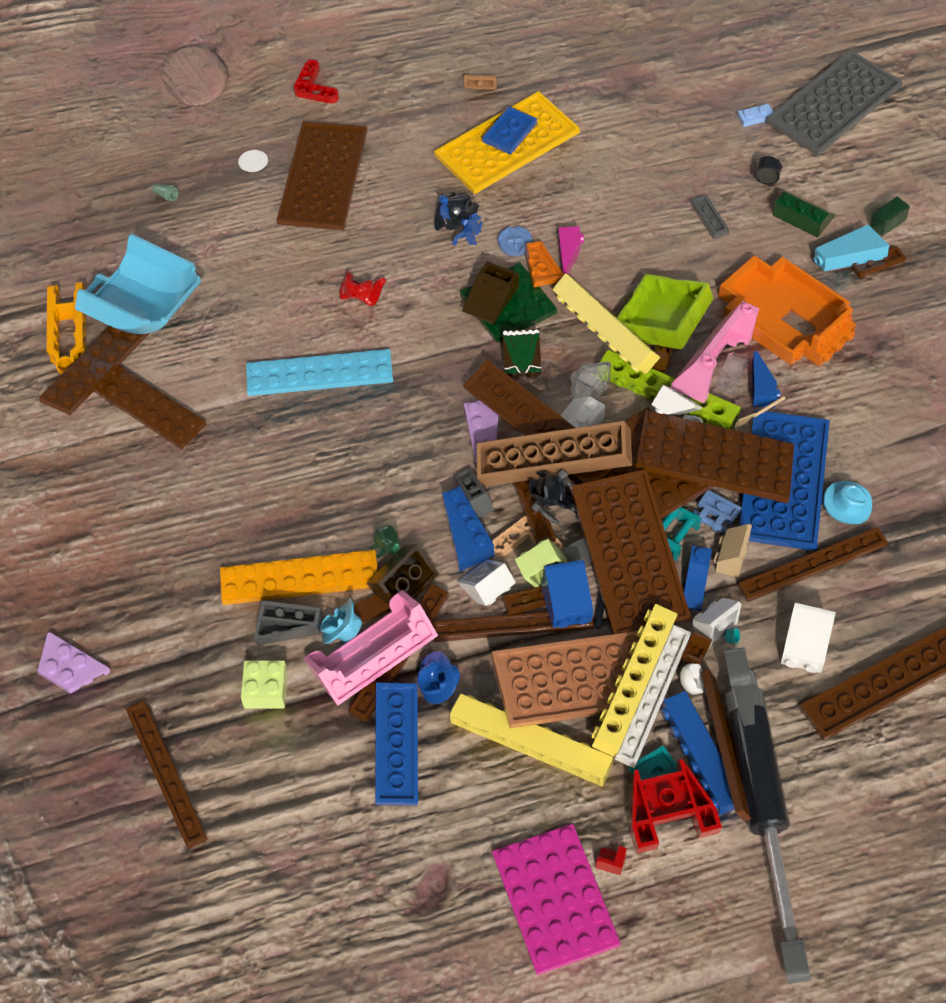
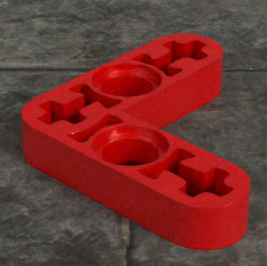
[294,59,339,104]

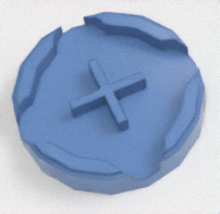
[498,226,532,256]

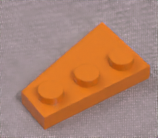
[525,241,564,288]

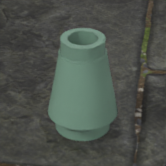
[153,183,179,202]

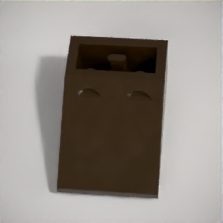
[462,261,519,325]

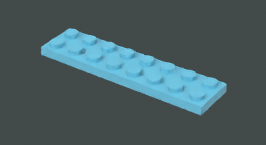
[246,349,393,396]

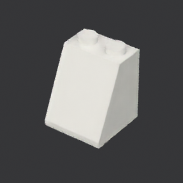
[781,603,836,673]

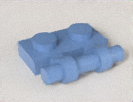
[693,490,742,535]

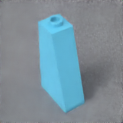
[814,225,889,271]

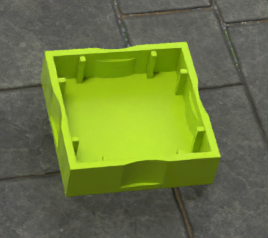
[617,274,713,350]

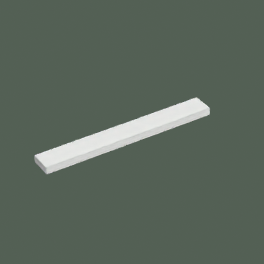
[615,625,692,768]

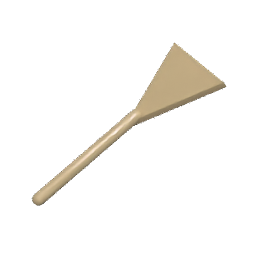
[732,396,785,430]

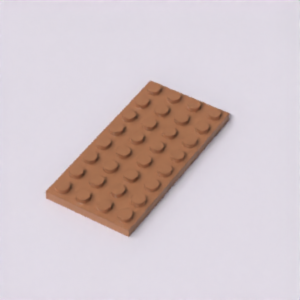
[491,631,669,728]

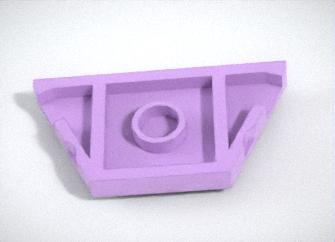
[38,632,110,694]

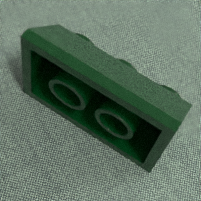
[773,191,836,238]

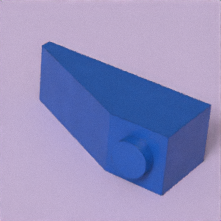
[752,351,780,408]
[684,545,712,611]

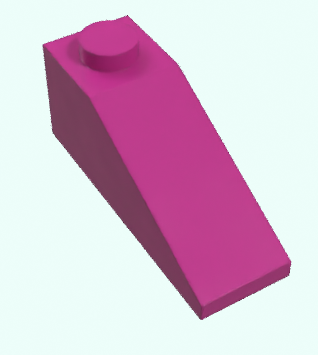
[558,226,584,275]

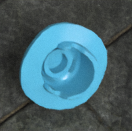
[823,481,872,525]
[319,598,362,644]

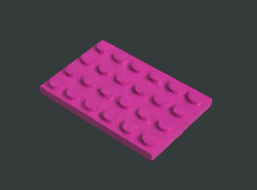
[492,824,621,976]

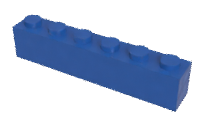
[661,691,734,816]

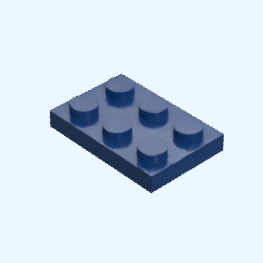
[482,107,537,155]

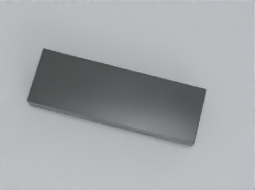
[690,195,729,239]

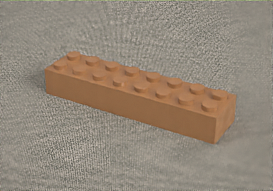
[477,421,632,487]

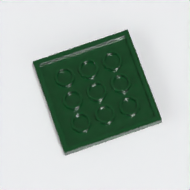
[460,263,557,343]

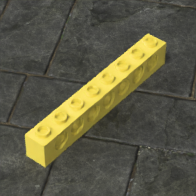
[591,604,677,757]

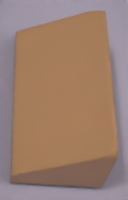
[464,75,497,90]

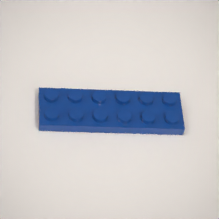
[375,683,418,806]

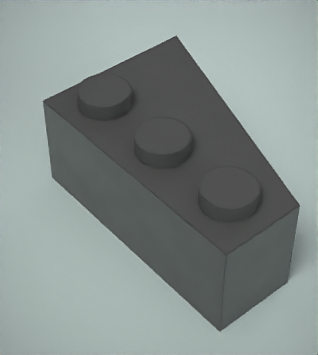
[254,601,324,646]

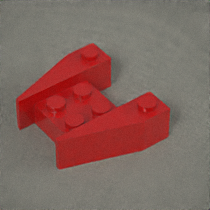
[630,759,722,854]

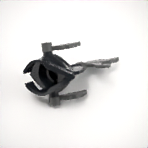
[529,469,580,525]

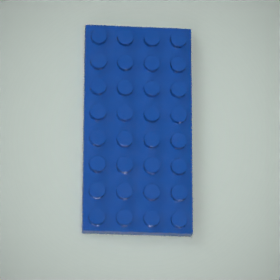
[739,410,830,551]

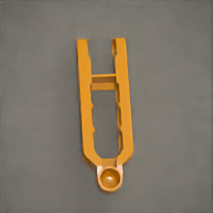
[46,282,87,376]

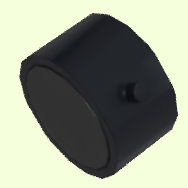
[754,156,783,185]

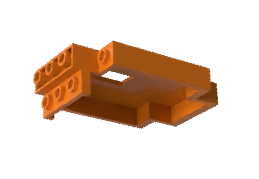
[719,255,856,367]

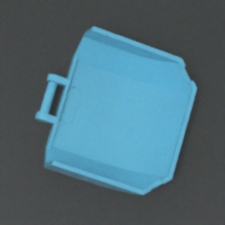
[75,234,201,334]

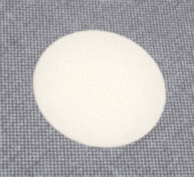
[238,150,268,172]

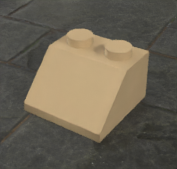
[714,524,752,578]

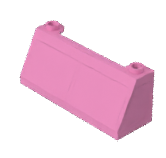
[671,301,759,403]
[303,590,438,706]

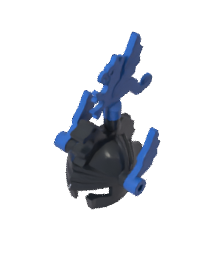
[434,192,483,246]

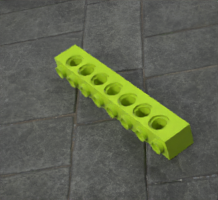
[597,350,741,430]

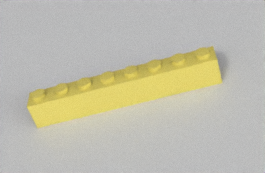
[553,274,660,374]
[450,694,613,787]

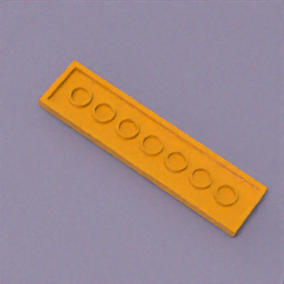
[220,550,378,605]

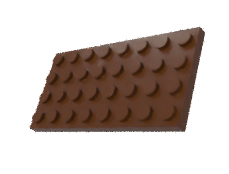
[277,121,368,230]
[635,410,794,503]
[570,469,691,634]

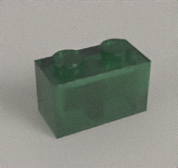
[870,196,910,237]

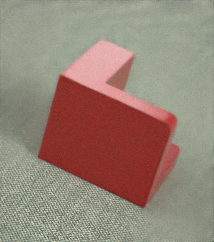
[596,846,627,876]

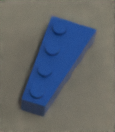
[442,486,494,572]

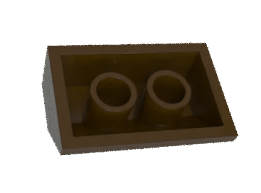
[366,544,439,604]

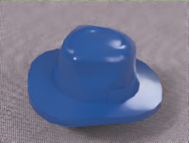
[417,651,460,704]

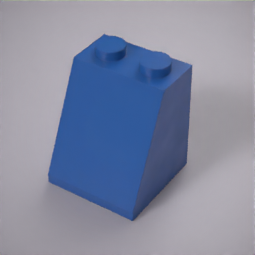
[541,560,593,628]

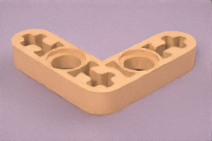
[492,516,564,557]

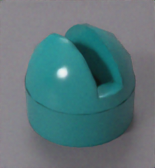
[723,628,740,644]

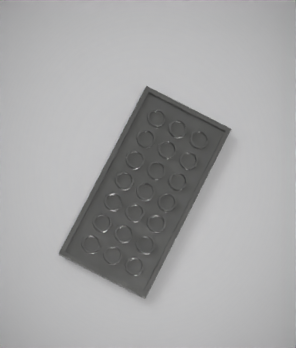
[767,50,903,156]

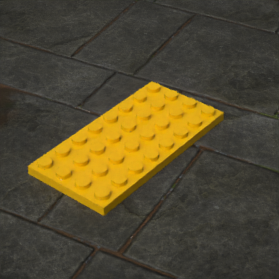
[434,91,580,195]

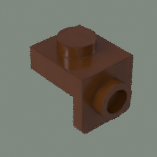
[681,631,712,665]

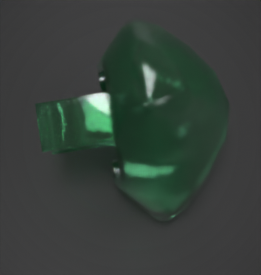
[370,525,400,559]

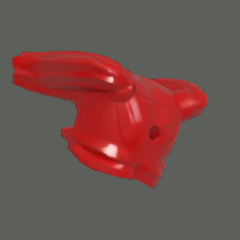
[339,270,386,306]

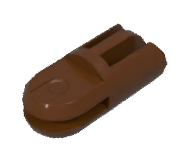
[652,345,673,373]

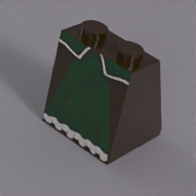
[502,329,541,380]

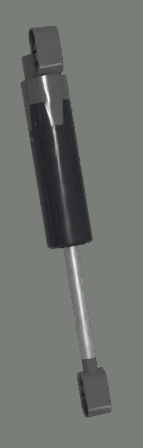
[724,647,811,984]

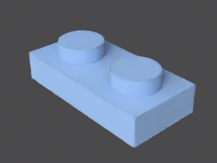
[737,103,773,127]

